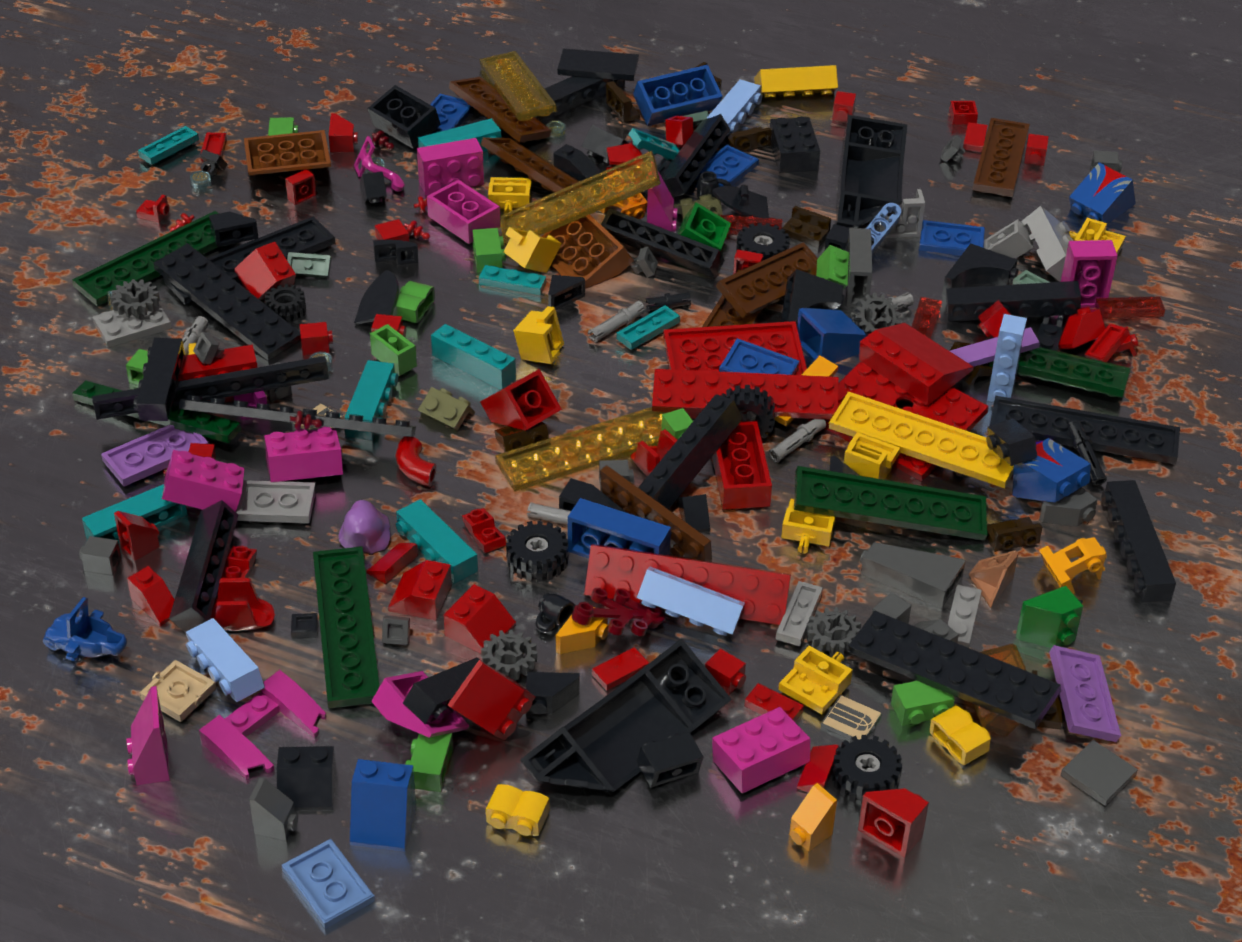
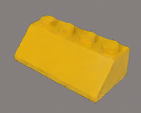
[754,65,838,99]

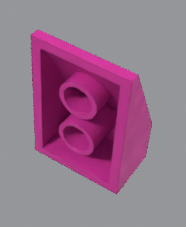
[647,164,678,233]
[371,671,469,738]
[126,686,170,786]

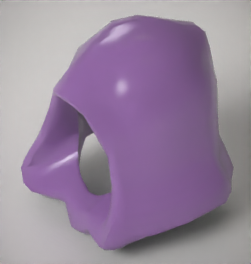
[339,500,391,554]

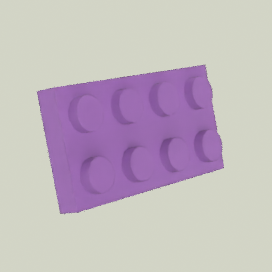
[101,425,208,486]
[1049,645,1121,742]

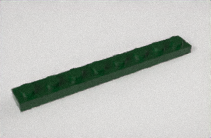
[72,380,241,443]

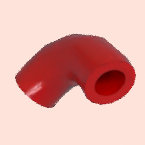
[395,436,437,487]

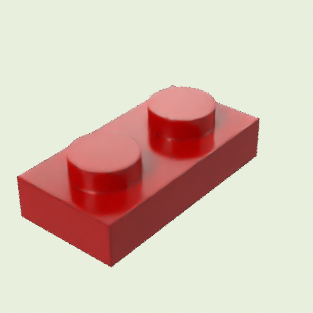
[744,683,804,722]

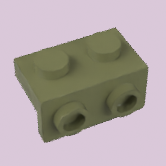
[674,194,723,221]
[418,387,475,431]

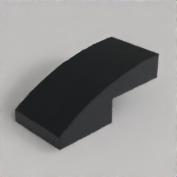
[373,240,419,265]

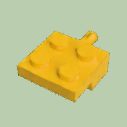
[488,177,531,216]
[1069,218,1126,255]
[781,498,836,554]
[778,646,853,715]

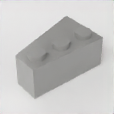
[1021,206,1073,282]

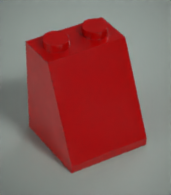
[480,369,562,431]

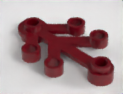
[572,588,665,636]

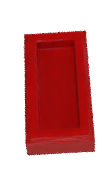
[963,122,988,152]
[200,132,227,161]
[1085,323,1130,362]
[592,647,649,691]

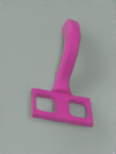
[354,136,405,192]

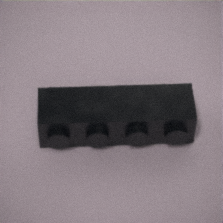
[134,337,185,421]
[403,657,481,724]

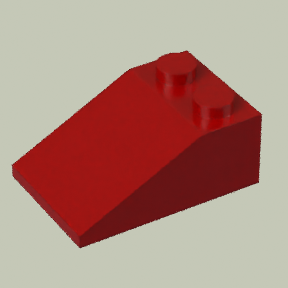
[448,660,536,741]

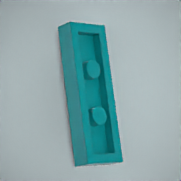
[138,126,199,165]
[628,128,679,160]
[479,265,547,296]
[616,305,680,350]

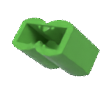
[392,281,435,323]

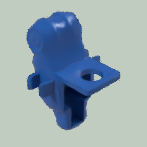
[43,597,127,661]

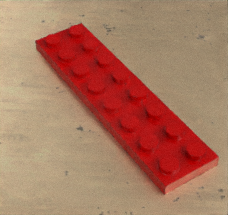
[652,369,839,420]
[584,544,791,625]

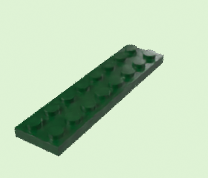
[72,211,219,306]
[794,466,987,541]
[313,546,380,708]

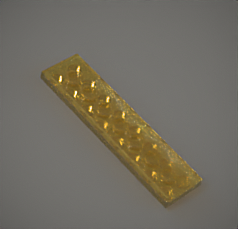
[479,51,557,121]
[500,151,661,246]
[495,407,669,492]

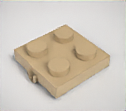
[139,660,216,722]

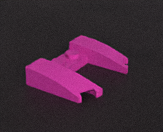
[199,670,326,779]

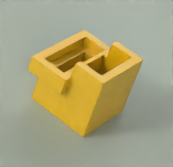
[504,227,562,273]
[513,306,564,364]
[844,432,900,480]

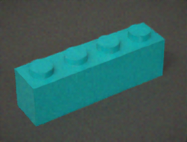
[418,118,501,152]
[431,324,516,390]
[344,360,398,440]
[82,484,188,544]
[395,499,478,584]

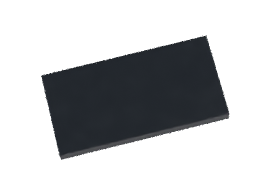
[557,48,639,81]

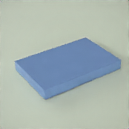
[281,839,375,929]

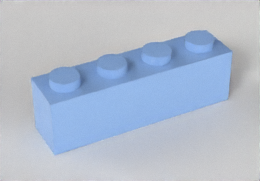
[707,79,762,140]
[987,314,1027,402]
[637,566,745,636]
[186,618,265,702]

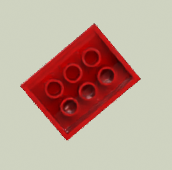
[859,323,974,406]

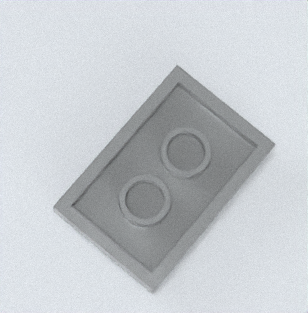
[92,304,172,348]
[236,480,316,523]

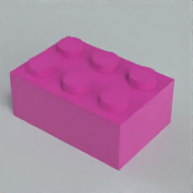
[417,138,484,195]
[427,180,500,244]
[1061,240,1118,308]
[264,427,343,482]
[162,450,244,512]
[712,707,810,793]

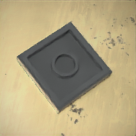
[1060,740,1138,806]

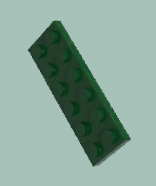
[989,347,1131,398]

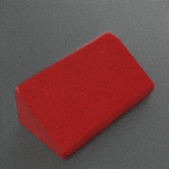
[367,543,418,584]
[797,745,840,792]

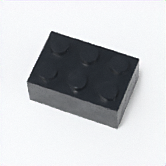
[367,85,441,149]
[770,116,820,173]

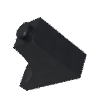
[942,243,1019,295]
[781,269,845,324]

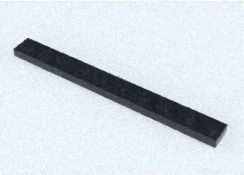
[92,356,329,420]
[179,395,416,437]

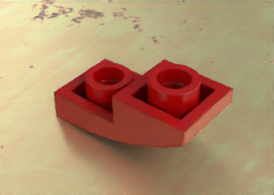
[462,508,506,553]
[221,546,257,578]

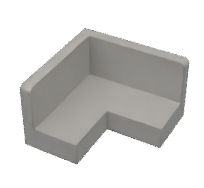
[876,189,925,238]

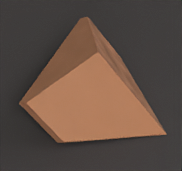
[968,550,1018,608]

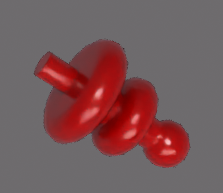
[414,196,428,213]
[170,213,195,232]
[404,220,430,240]

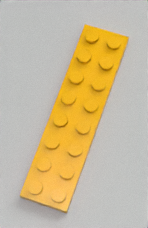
[829,392,1014,489]

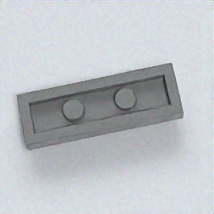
[776,581,823,646]
[947,585,982,648]

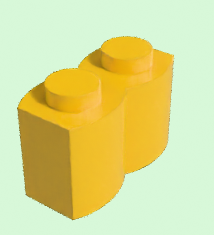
[930,705,991,765]
[485,784,550,836]

